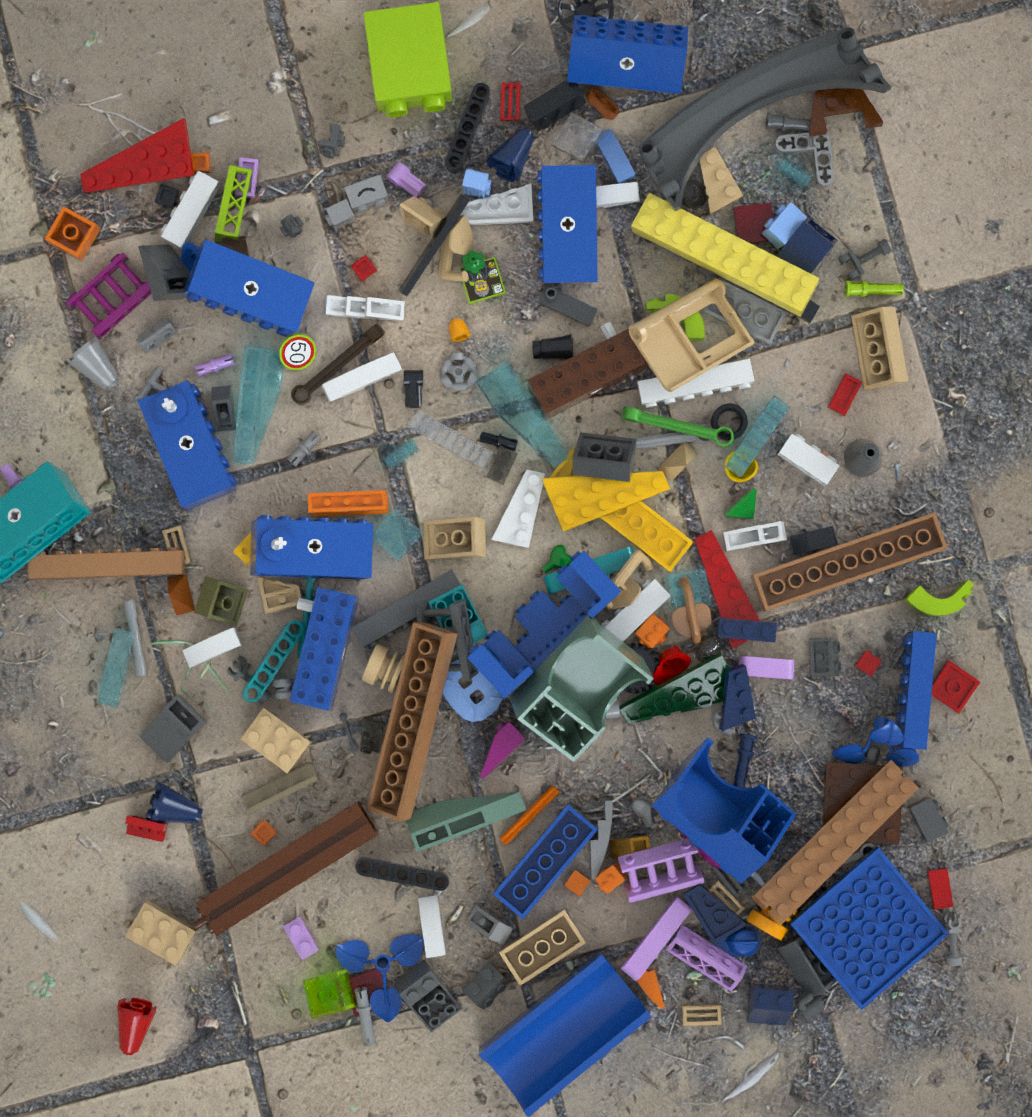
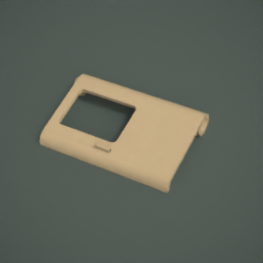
[629,279,755,392]

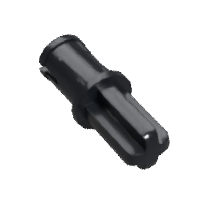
[479,432,518,452]

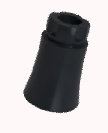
[532,334,574,360]

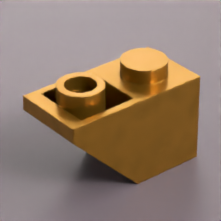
[609,834,650,859]

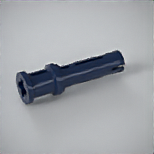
[733,733,758,788]

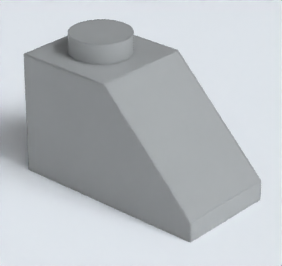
[466,905,513,945]

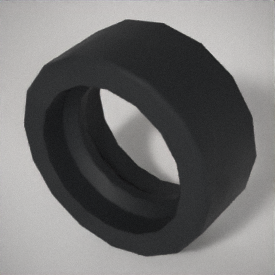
[711,403,748,441]

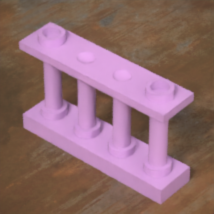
[618,838,704,903]

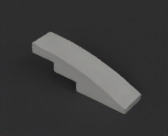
[590,800,613,879]

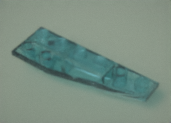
[234,346,283,464]
[475,361,570,468]

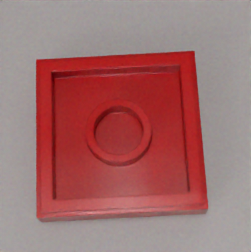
[931,660,980,714]

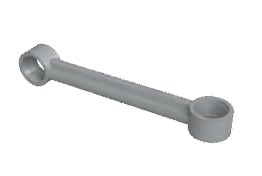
[632,424,712,449]

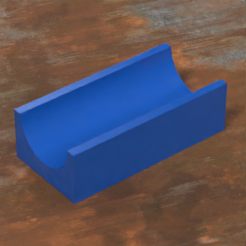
[479,950,651,1117]

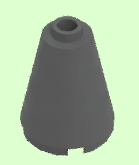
[844,439,882,477]

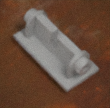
[136,318,177,354]

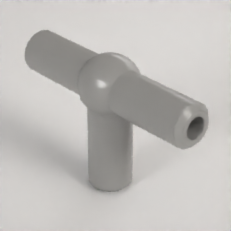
[138,366,166,400]

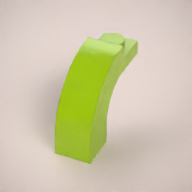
[645,294,705,341]
[904,580,974,616]

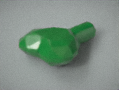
[541,545,572,573]

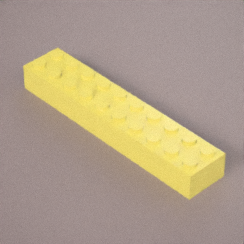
[631,193,819,317]

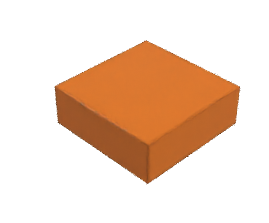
[191,152,210,173]
[250,819,278,846]
[564,869,591,896]

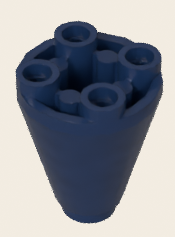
[146,782,203,824]

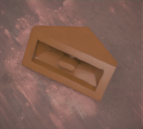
[167,574,195,615]

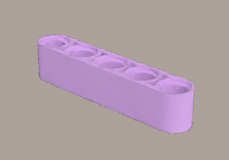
[621,896,692,981]

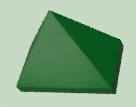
[724,488,757,519]

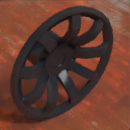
[557,0,614,34]

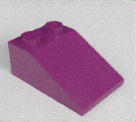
[480,722,525,779]

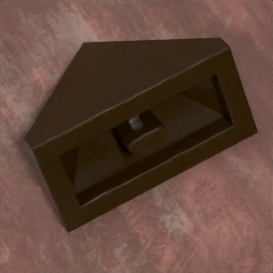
[215,236,250,257]

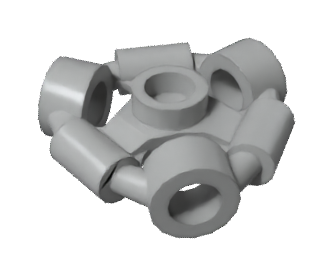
[439,352,479,391]

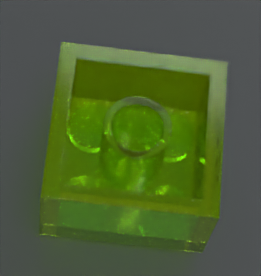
[303,969,356,1019]

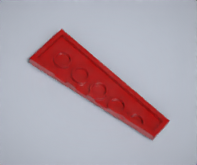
[694,530,761,649]

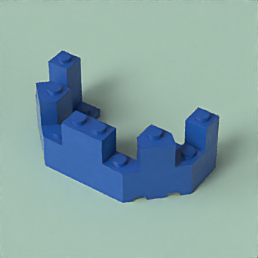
[467,551,622,699]

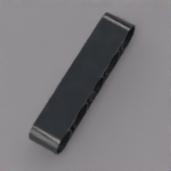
[446,83,490,174]
[355,857,449,891]

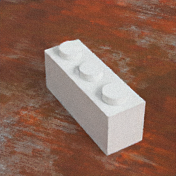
[777,434,839,487]

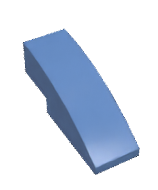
[593,129,636,184]

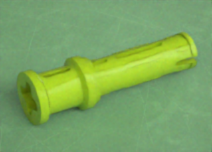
[844,280,904,297]

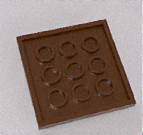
[822,762,904,844]

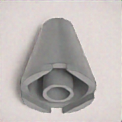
[66,336,118,390]

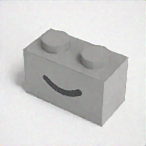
[344,175,389,213]

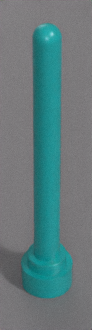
[297,578,317,660]

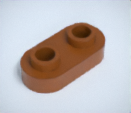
[586,87,620,120]

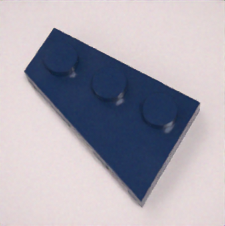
[719,664,756,731]
[683,884,747,944]

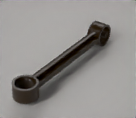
[291,323,385,405]

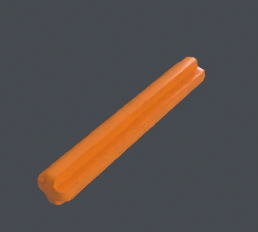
[499,786,559,845]

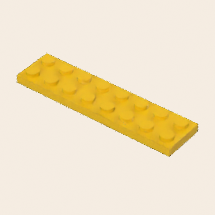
[549,448,693,572]

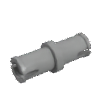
[287,430,322,467]

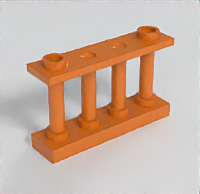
[308,490,389,517]

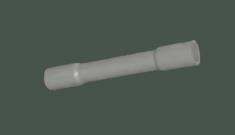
[123,600,147,677]

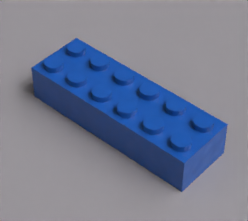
[896,631,937,750]
[493,803,598,919]

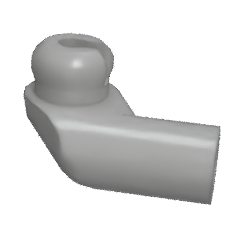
[712,710,734,737]

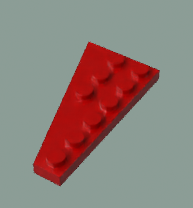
[80,118,194,193]

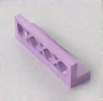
[666,925,747,992]

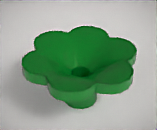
[462,250,485,274]

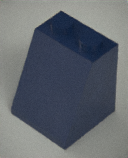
[776,217,838,274]
[747,983,794,1025]

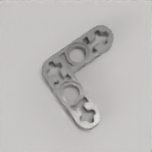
[774,133,834,188]

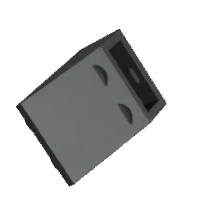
[138,244,190,301]
[140,695,207,763]
[394,959,462,1033]

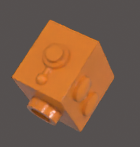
[634,613,670,649]
[595,862,629,894]

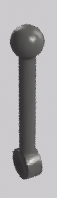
[339,713,358,752]

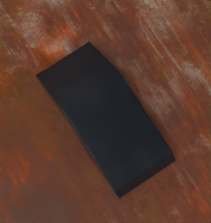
[790,526,838,555]

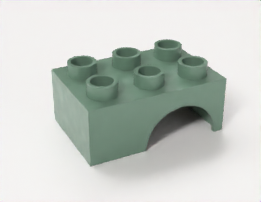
[510,615,654,762]

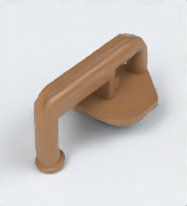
[672,577,712,644]

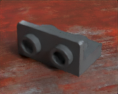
[809,637,841,677]

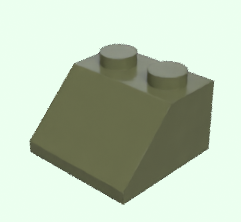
[194,576,248,626]

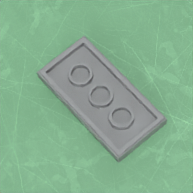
[702,277,787,346]

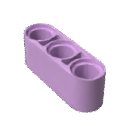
[738,656,795,680]

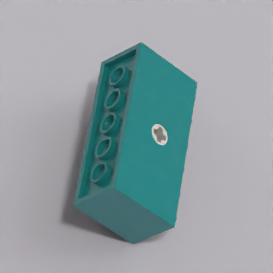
[0,461,91,583]

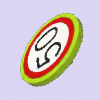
[279,334,316,370]

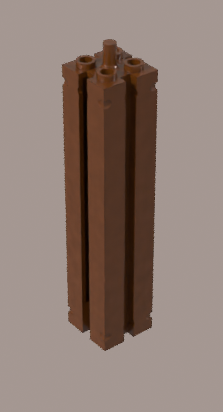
[193,801,379,936]

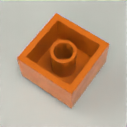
[45,206,100,262]

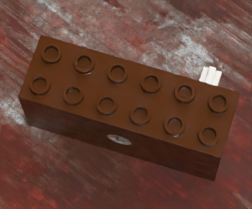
[527,322,648,421]

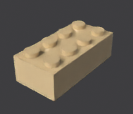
[499,908,586,986]

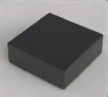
[154,184,179,209]

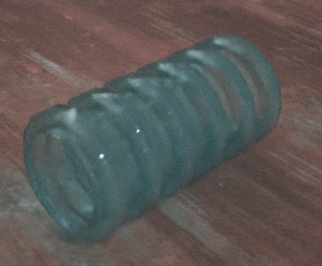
[777,157,812,189]
[383,438,419,470]

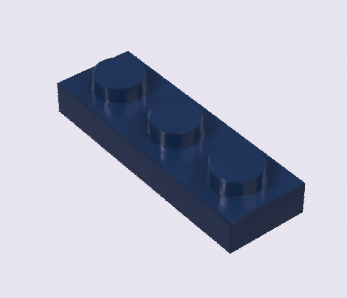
[717,618,777,643]

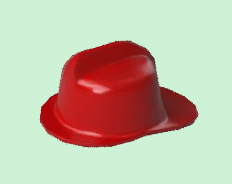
[653,645,691,685]

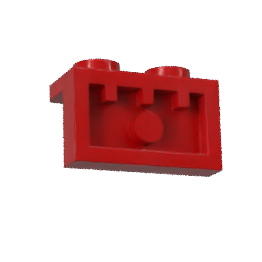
[125,815,168,842]

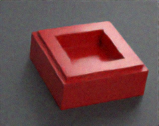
[351,255,377,282]
[855,650,882,677]

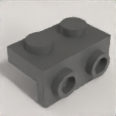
[318,124,345,158]
[462,962,510,1010]

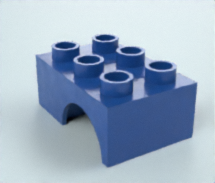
[652,738,796,883]

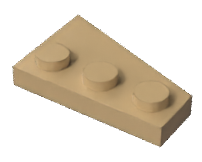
[699,147,743,215]

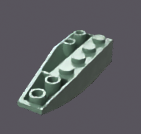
[406,792,526,852]

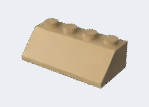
[851,307,909,390]

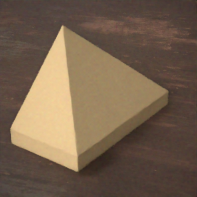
[658,442,698,481]

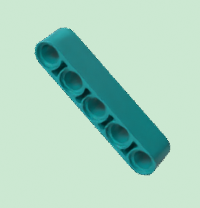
[543,546,634,595]
[241,620,304,702]

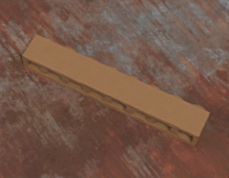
[28,547,185,580]

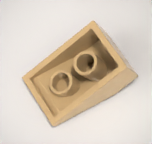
[400,196,445,238]
[424,517,486,560]

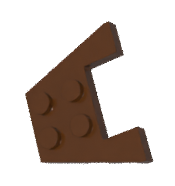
[809,88,883,137]

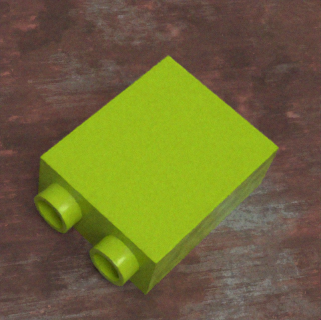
[363,2,452,117]

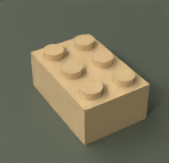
[241,708,312,774]
[125,901,198,966]

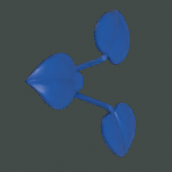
[831,717,920,767]
[335,934,424,1022]

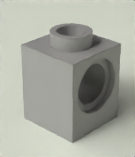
[325,199,356,230]

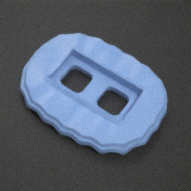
[443,659,502,722]

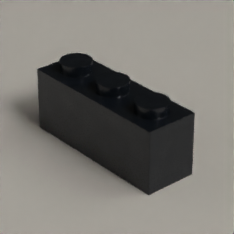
[524,80,586,132]

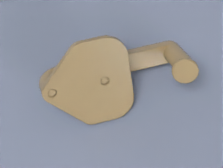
[438,215,473,282]
[605,550,654,611]

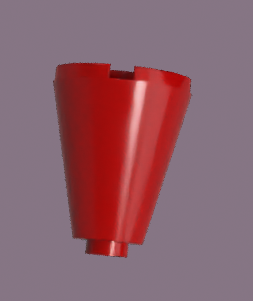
[117,998,157,1055]

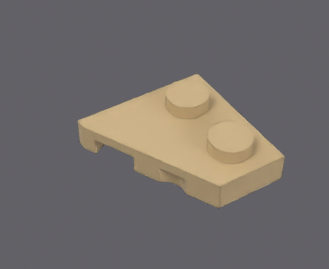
[257,577,302,614]

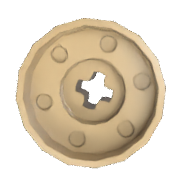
[362,644,405,693]

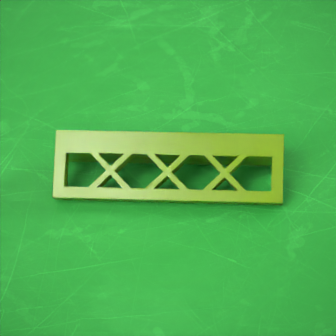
[215,165,252,243]

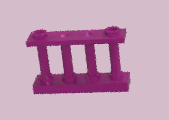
[66,253,152,340]

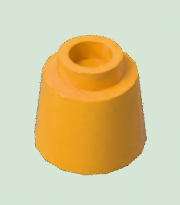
[448,318,471,342]

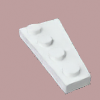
[461,183,533,225]
[491,469,545,548]

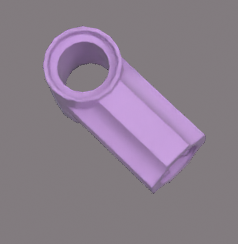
[386,162,426,197]

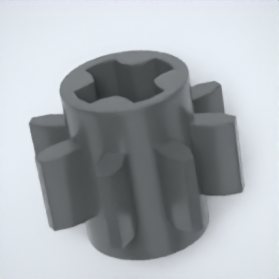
[280,214,304,238]

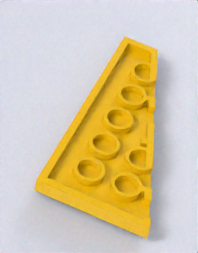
[542,471,670,532]

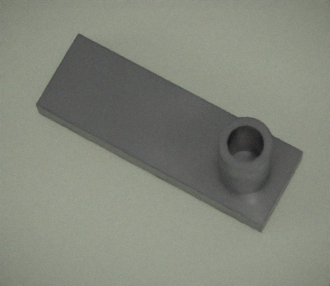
[538,285,598,327]

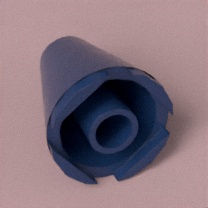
[486,128,534,182]

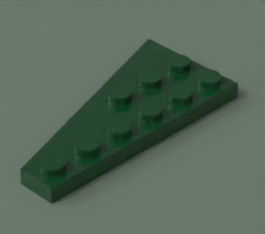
[619,652,730,724]

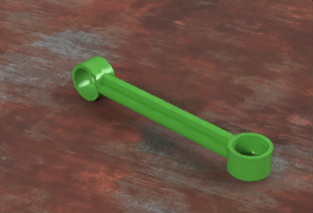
[621,406,734,448]

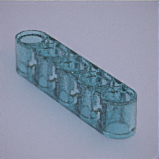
[725,395,790,478]

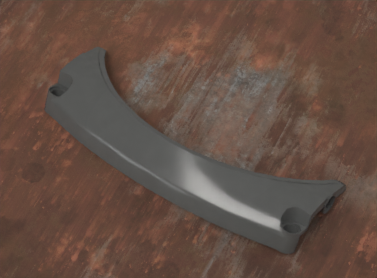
[638,27,891,212]

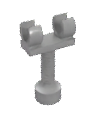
[943,911,962,966]

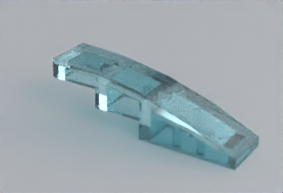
[98,627,135,707]

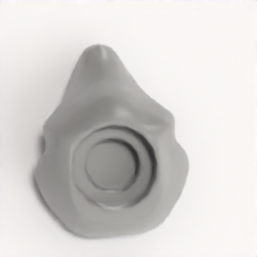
[631,798,654,827]

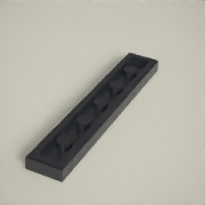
[399,194,469,297]

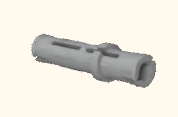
[354,987,376,1046]

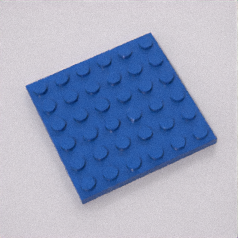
[789,846,949,1010]

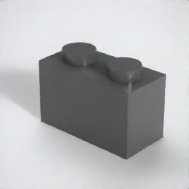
[907,797,949,843]

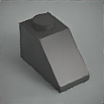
[211,385,236,431]

